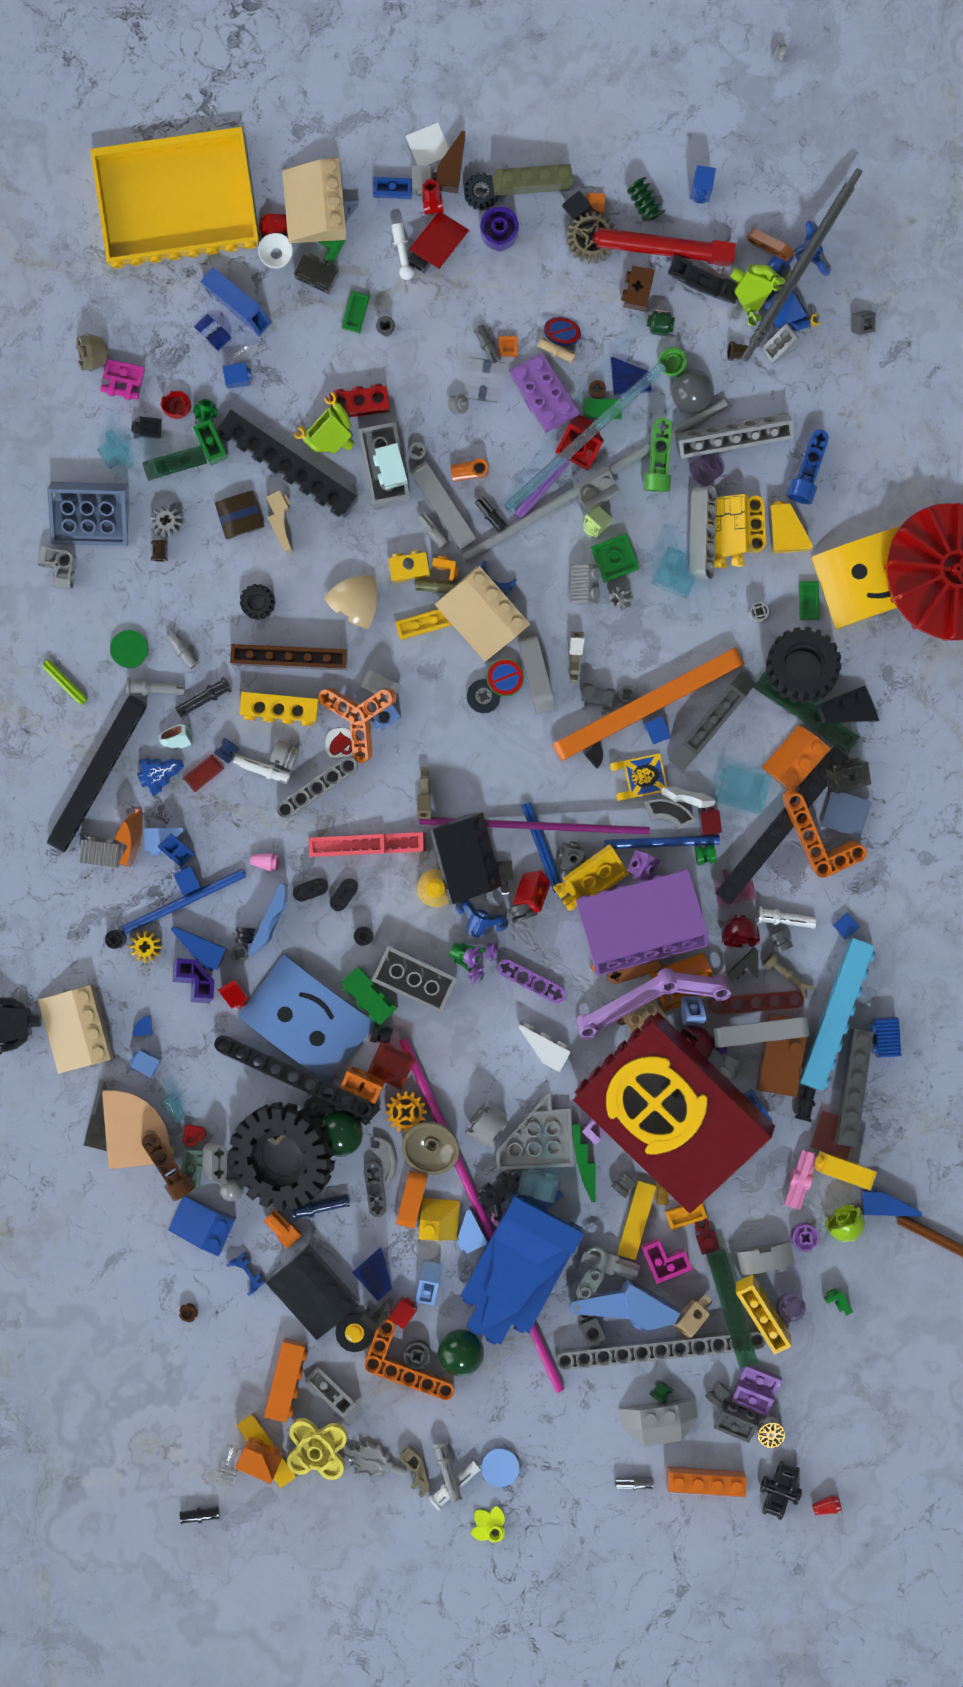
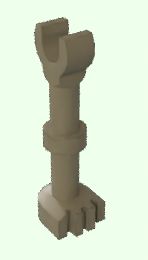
[762,952,815,999]

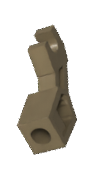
[569,631,584,684]
[417,767,431,819]
[399,1445,430,1498]

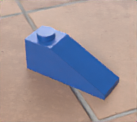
[171,926,228,972]
[861,1186,922,1216]

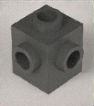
[557,841,586,871]

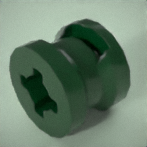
[649,1380,673,1404]

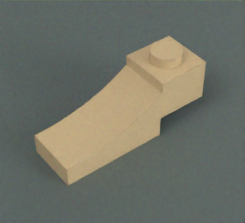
[266,490,293,554]

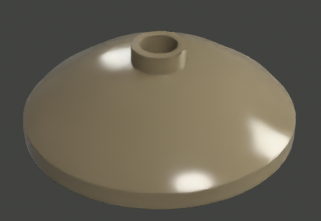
[402,1122,459,1175]

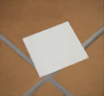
[405,123,449,165]

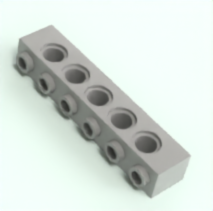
[675,413,794,459]

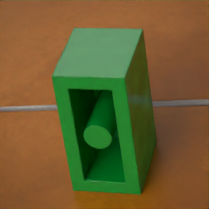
[193,419,228,466]

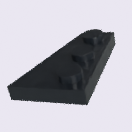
[815,686,880,724]

